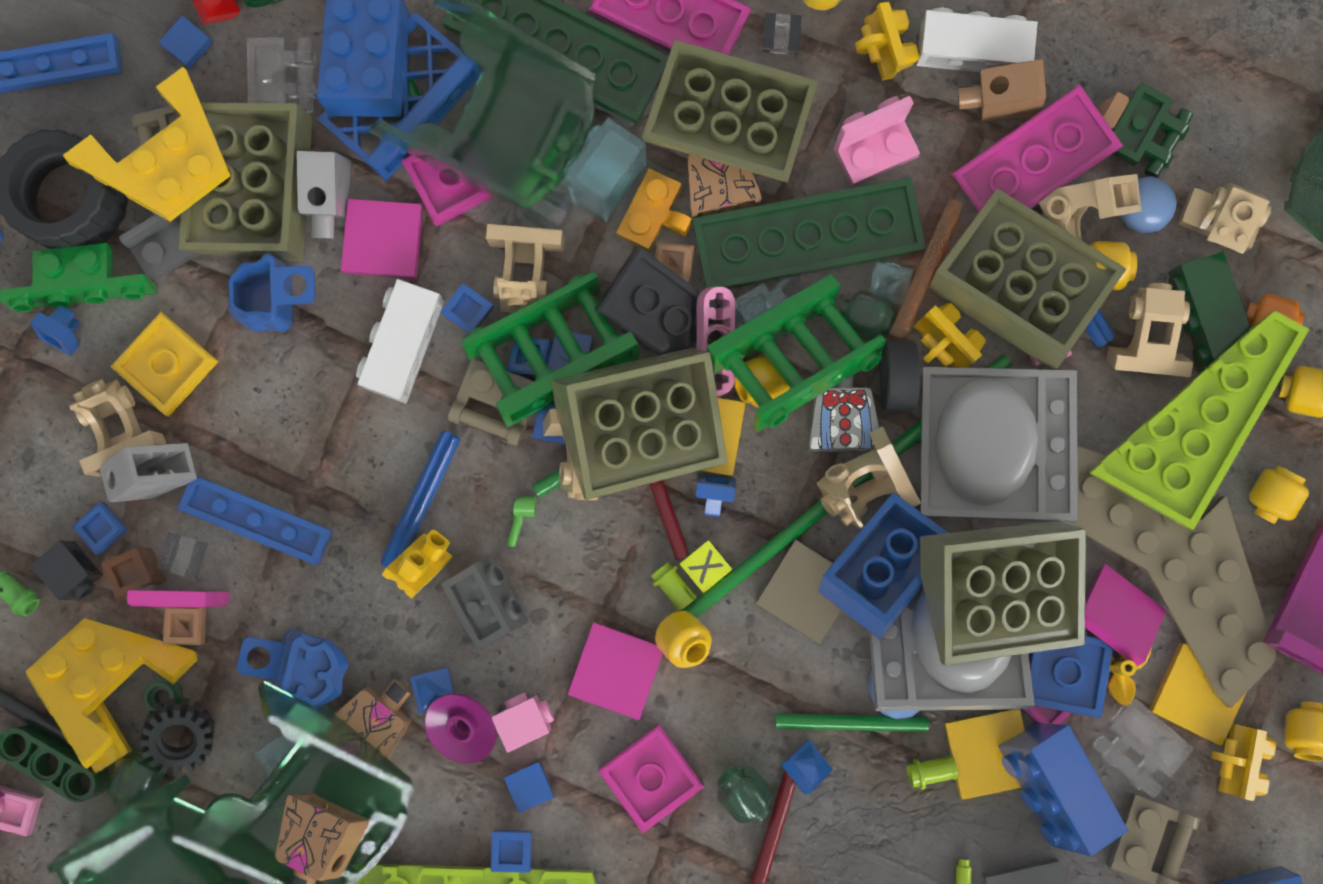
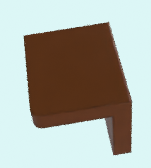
[101,547,166,599]

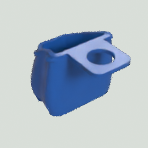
[227,253,315,332]
[236,629,349,709]

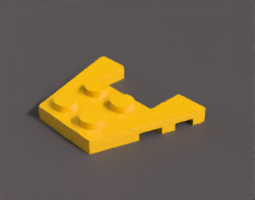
[63,67,231,222]
[26,618,198,769]

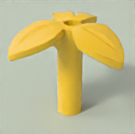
[1107,649,1151,706]

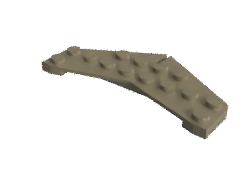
[1067,446,1276,708]

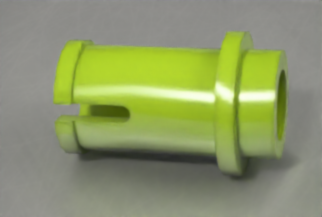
[651,562,697,611]
[907,755,958,790]

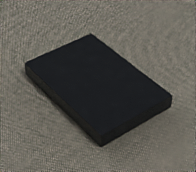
[594,246,720,355]

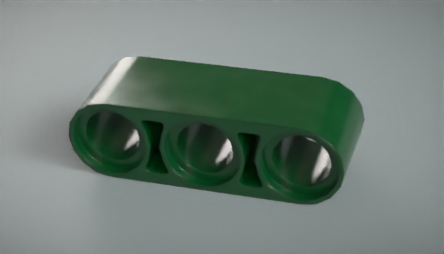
[0,724,110,802]

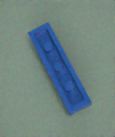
[0,33,123,94]
[177,475,334,566]

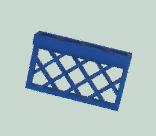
[317,12,483,181]

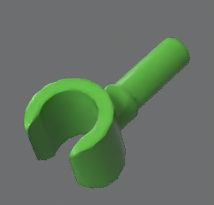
[506,496,537,547]

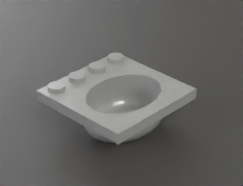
[920,367,1078,523]
[869,587,1035,711]

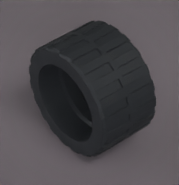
[0,129,128,249]

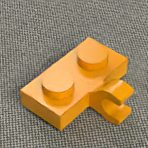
[616,168,692,252]

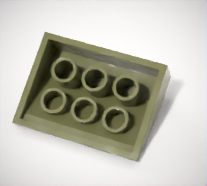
[642,39,818,183]
[178,103,313,261]
[928,188,1126,370]
[551,348,727,500]
[920,521,1086,665]

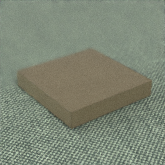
[755,540,841,644]

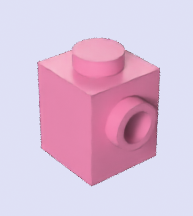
[492,692,555,753]

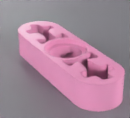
[696,287,735,396]

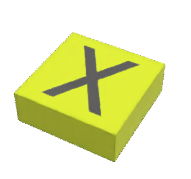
[680,540,732,593]

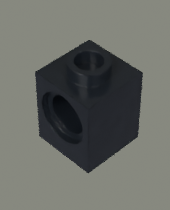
[30,540,103,601]

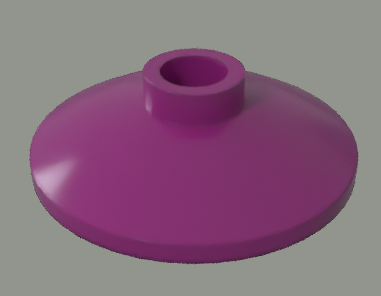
[425,693,497,764]

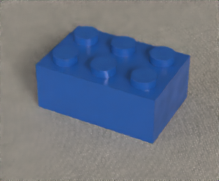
[317,0,410,117]
[818,492,948,639]
[998,723,1129,856]

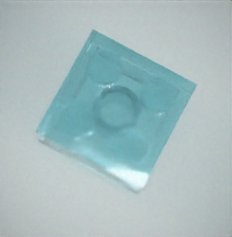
[563,118,647,223]

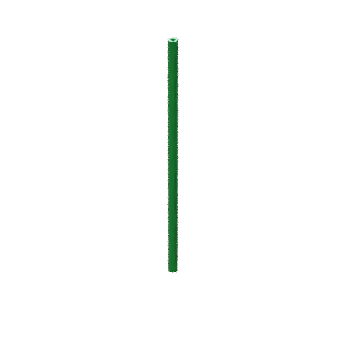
[683,355,1012,618]

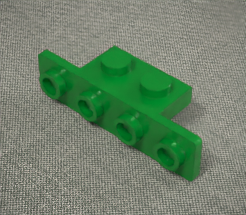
[0,243,157,312]

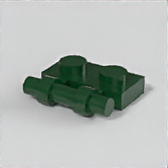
[1112,82,1193,178]

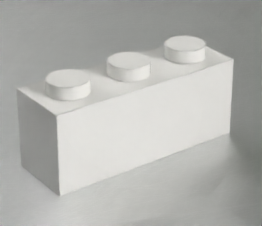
[916,7,1038,72]
[356,279,445,404]

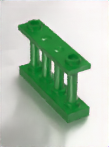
[460,271,640,428]
[707,274,886,433]

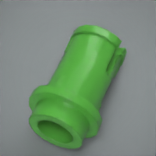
[0,571,40,617]

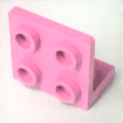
[833,96,920,187]

